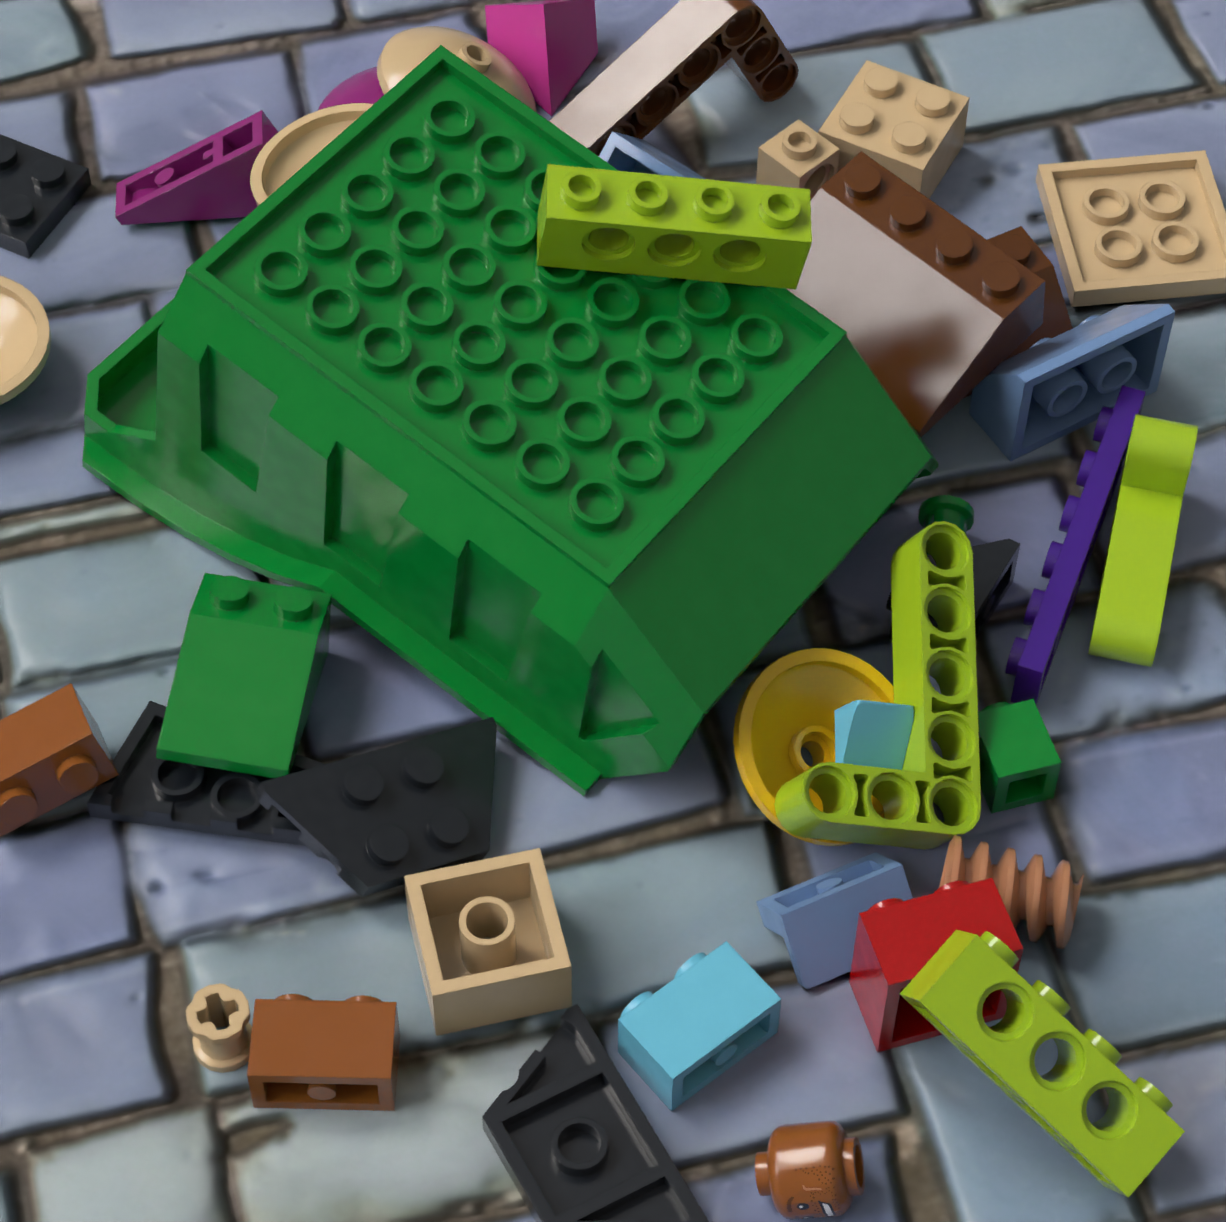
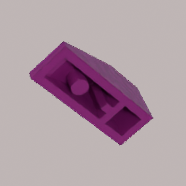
[115,110,278,225]

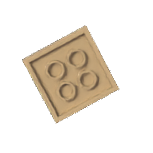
[1035,150,1226,307]

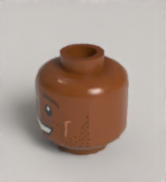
[755,1120,865,1220]

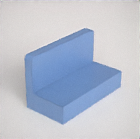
[756,852,913,989]

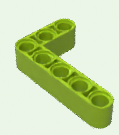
[774,521,981,850]

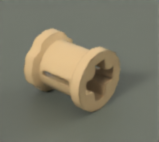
[186,983,252,1073]

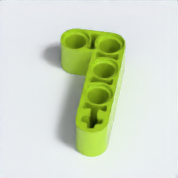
[1088,414,1198,667]

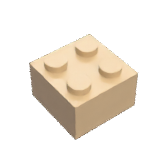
[818,60,970,198]
[404,848,572,1036]

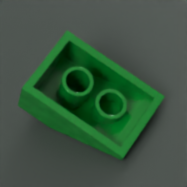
[156,573,332,778]

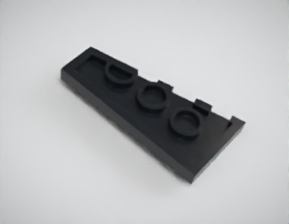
[87,701,324,846]

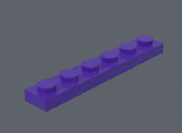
[1005,385,1146,706]

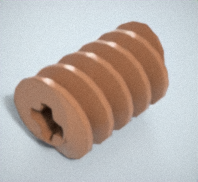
[939,835,1084,949]

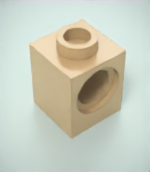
[756,119,840,201]

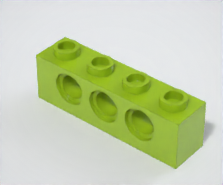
[537,164,812,289]
[900,929,1185,1198]

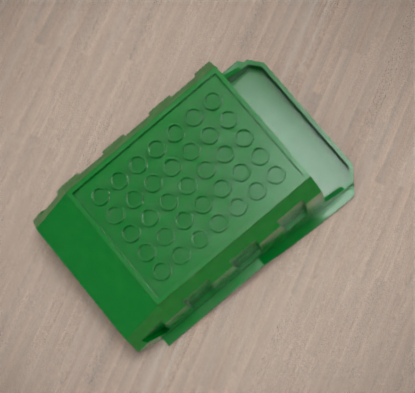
[82,45,939,797]

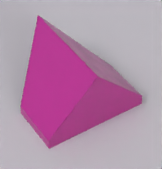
[485,0,598,117]

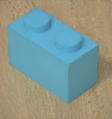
[618,941,781,1111]

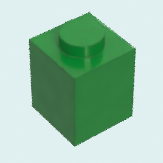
[978,699,1062,814]

